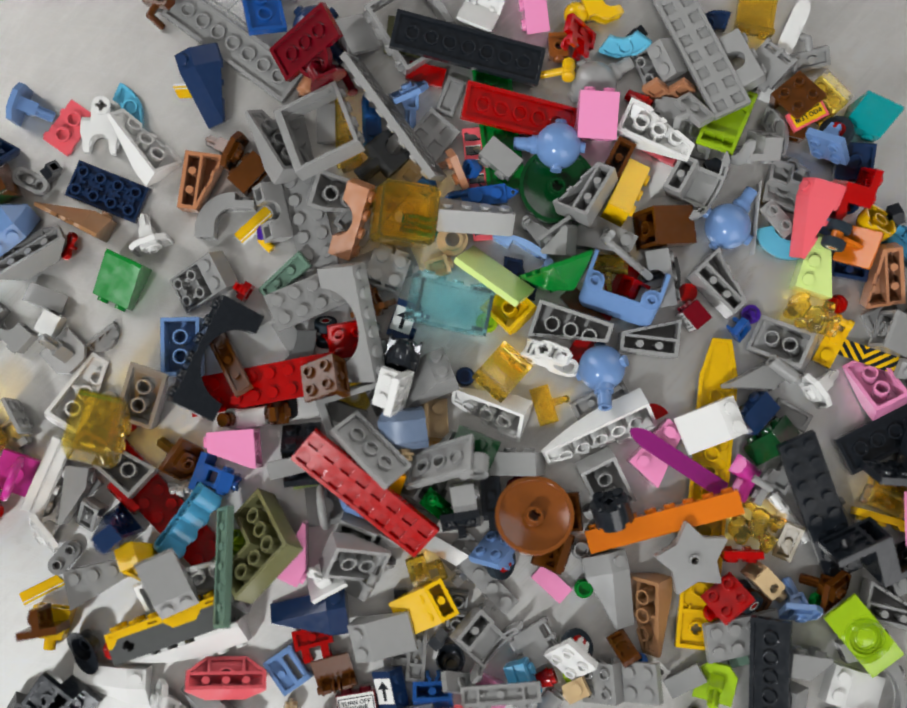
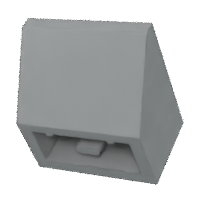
[631,37,688,84]
[791,644,834,681]

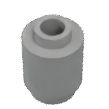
[537,687,564,708]

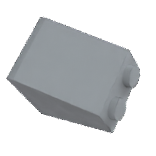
[867,309,907,358]

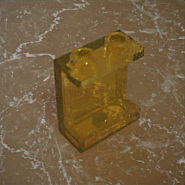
[733,0,778,40]
[472,341,533,403]

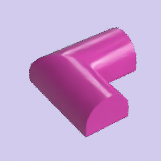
[729,454,762,504]

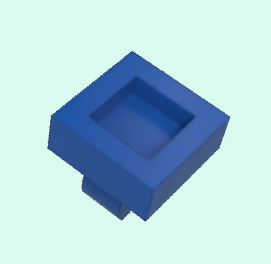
[726,317,752,343]

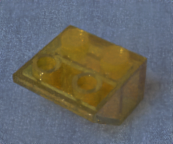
[814,69,854,127]
[859,476,907,520]

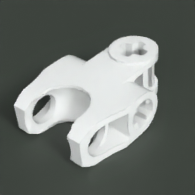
[80,96,121,156]
[519,338,579,377]

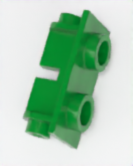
[419,487,454,520]

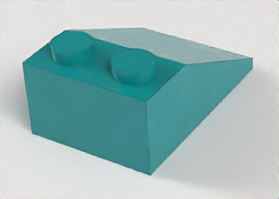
[844,90,905,143]

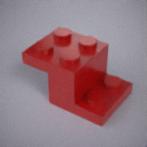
[828,167,884,220]

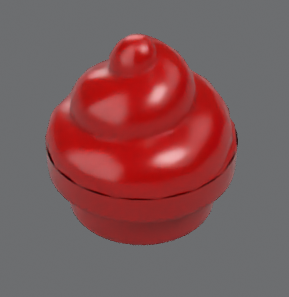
[828,294,848,314]

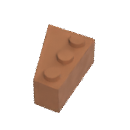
[177,150,224,213]
[859,242,906,309]

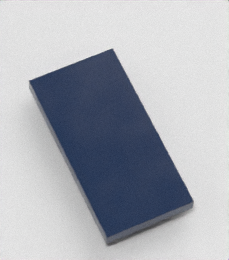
[64,160,151,224]

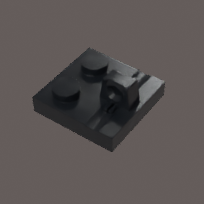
[439,509,481,539]

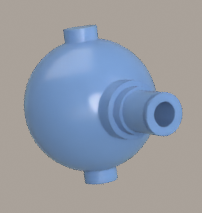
[513,119,586,173]
[702,186,758,251]
[576,342,629,411]

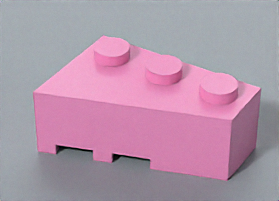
[518,0,550,35]
[626,418,681,488]

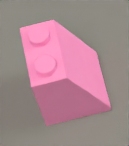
[575,86,620,142]
[203,428,263,469]

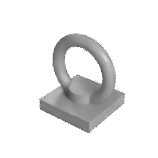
[304,484,344,531]

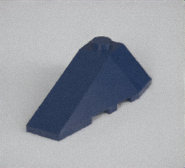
[174,43,225,129]
[270,589,350,636]

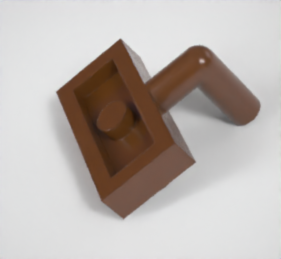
[142,0,175,30]

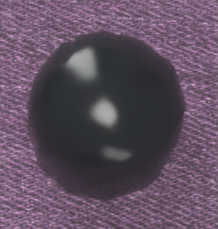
[436,643,466,672]

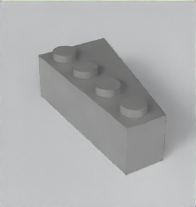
[431,196,516,236]
[528,299,616,343]
[70,430,159,499]

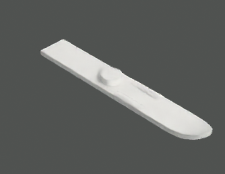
[755,0,811,104]

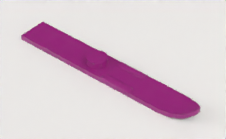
[629,427,728,494]

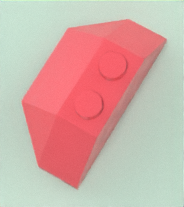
[185,656,266,700]

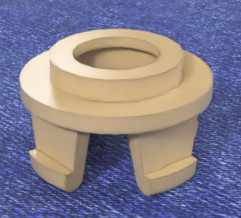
[436,232,468,257]

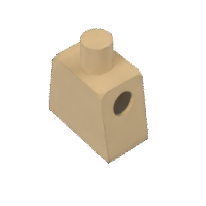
[740,561,787,603]

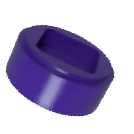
[740,305,761,324]

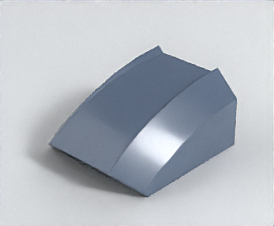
[377,406,429,450]

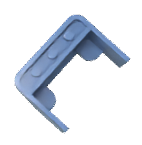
[579,249,671,327]

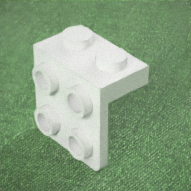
[456,0,506,33]

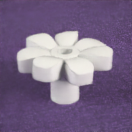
[168,478,191,498]

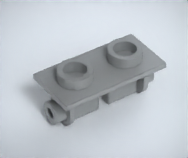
[759,198,793,239]

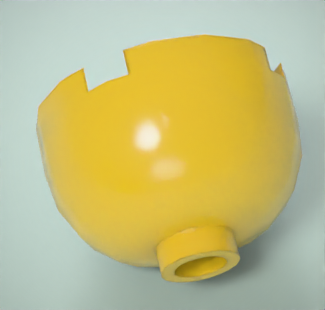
[856,205,896,242]

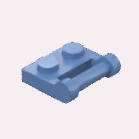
[263,643,314,697]

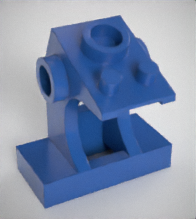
[188,451,242,496]

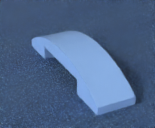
[492,235,555,268]

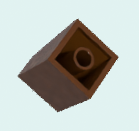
[633,205,697,251]

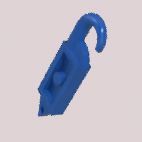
[361,94,382,146]
[444,183,519,205]

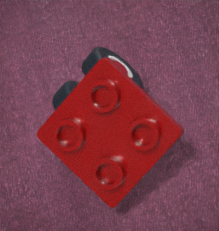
[314,316,359,359]
[701,572,763,625]

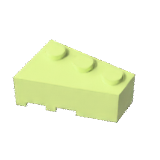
[788,233,832,300]

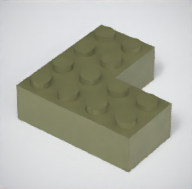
[232,488,303,604]

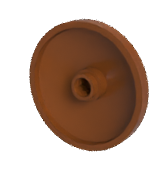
[495,476,574,556]

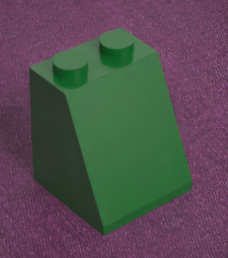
[93,249,152,312]

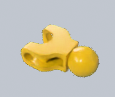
[564,0,624,25]

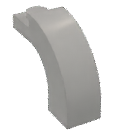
[194,192,257,240]

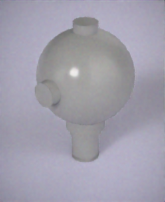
[568,56,635,103]

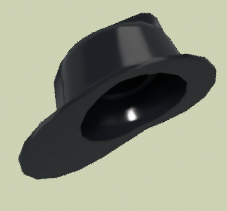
[67,628,100,675]

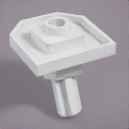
[128,213,174,257]
[799,368,839,409]
[29,501,61,552]
[306,564,348,604]
[149,679,188,708]

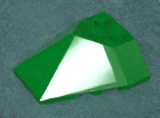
[518,249,594,293]

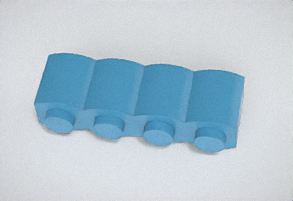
[153,482,222,559]

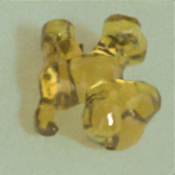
[783,292,841,338]
[728,501,786,554]

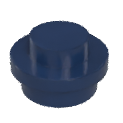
[456,367,475,386]

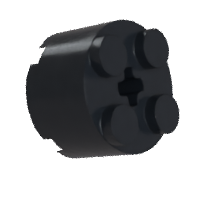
[590,488,634,533]

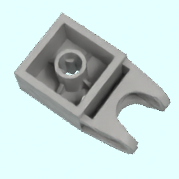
[336,511,401,569]

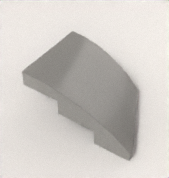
[760,154,811,214]

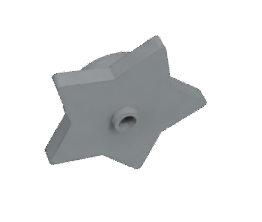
[654,521,727,594]

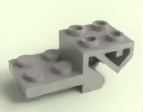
[582,657,663,706]

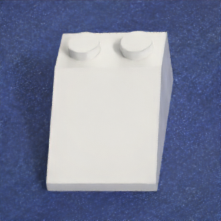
[674,396,748,455]
[818,661,886,708]

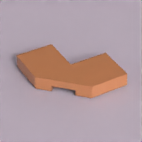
[642,77,696,100]

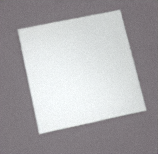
[647,162,673,199]

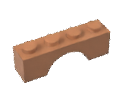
[328,178,376,261]

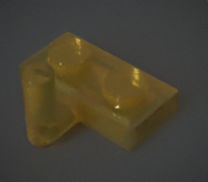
[589,254,629,293]
[529,384,570,427]
[405,553,448,588]

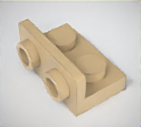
[420,398,449,438]

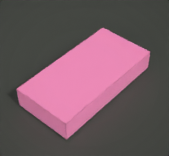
[531,566,573,604]

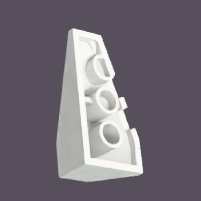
[107,108,183,186]
[44,352,109,435]
[73,662,152,705]

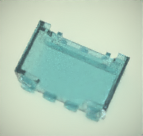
[403,270,495,336]

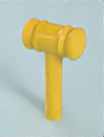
[540,57,576,83]

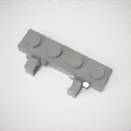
[451,545,519,615]
[391,629,428,682]
[460,681,542,708]

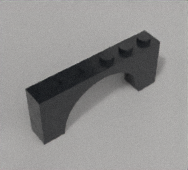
[166,295,264,422]

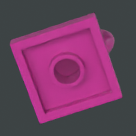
[0,448,41,501]

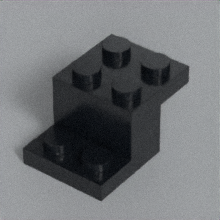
[280,422,322,488]
[21,672,102,708]

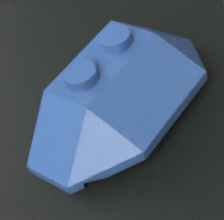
[0,204,41,257]

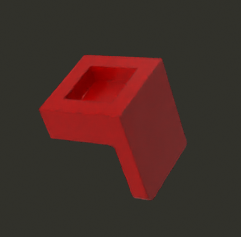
[616,275,651,300]

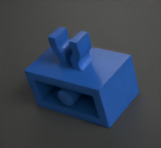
[412,670,454,708]

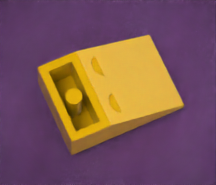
[388,575,459,635]

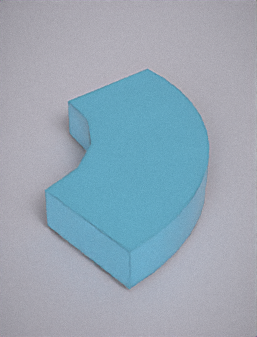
[598,30,652,58]
[112,83,144,127]
[756,226,800,261]

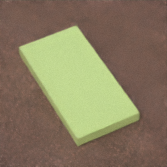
[453,245,535,307]

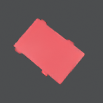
[43,99,91,156]

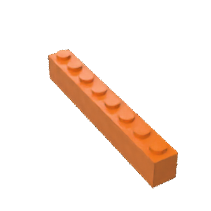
[584,487,745,554]

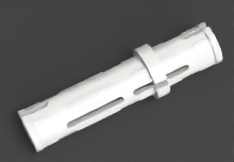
[766,490,810,544]

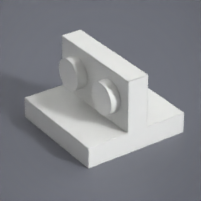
[372,366,414,417]

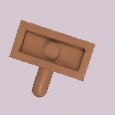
[438,148,469,190]

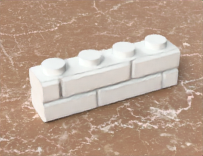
[21,436,78,517]

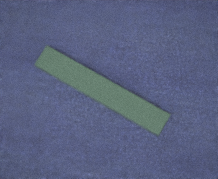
[213,505,234,629]

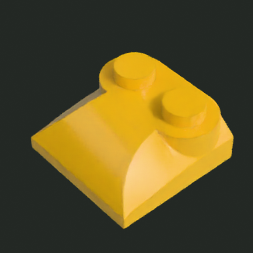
[482,294,537,335]

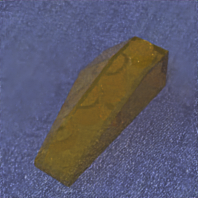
[335,99,363,173]

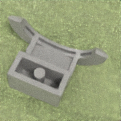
[721,130,784,165]
[663,151,731,220]
[449,606,523,684]

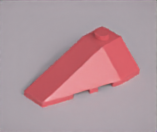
[789,177,847,259]

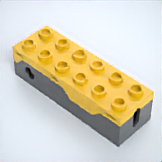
[103,589,235,666]

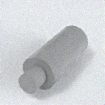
[766,354,803,385]

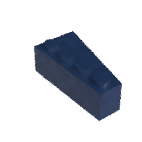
[91,502,145,555]

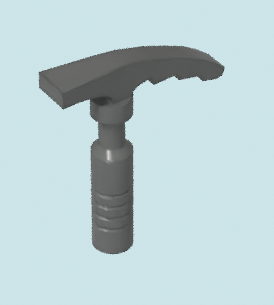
[639,257,681,289]

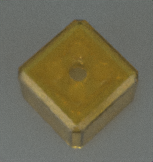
[369,178,441,249]
[61,388,132,469]

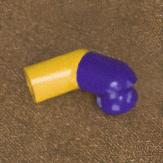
[257,225,276,253]

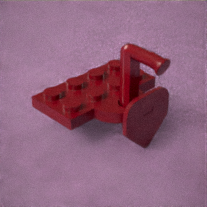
[269,2,358,96]

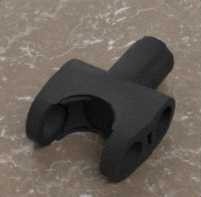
[354,129,410,182]

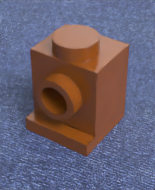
[547,32,569,63]

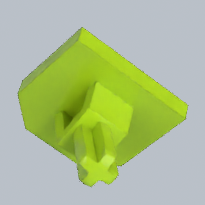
[692,662,738,708]

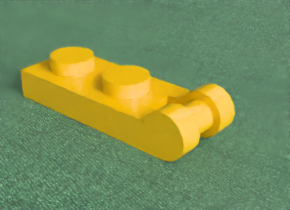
[811,313,855,369]
[850,506,905,532]

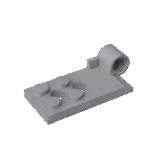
[405,434,489,490]

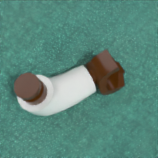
[217,401,291,430]

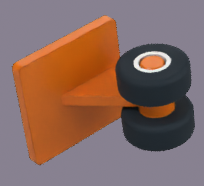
[821,219,884,270]

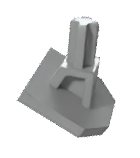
[38,327,87,374]

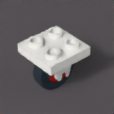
[544,628,599,681]

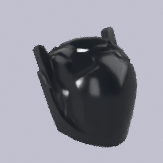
[385,334,423,374]

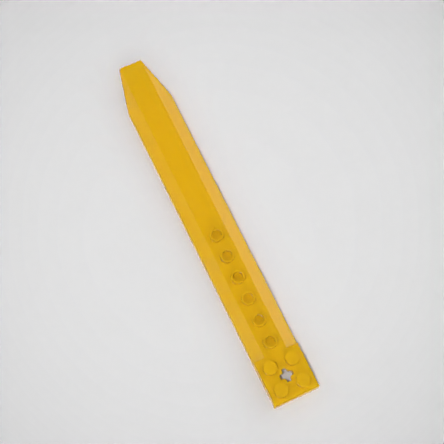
[674,338,738,650]

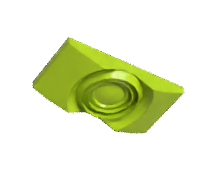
[696,91,758,155]
[823,593,905,678]

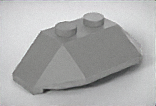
[0,225,65,280]

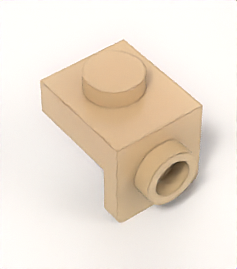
[424,253,454,281]
[561,676,592,705]

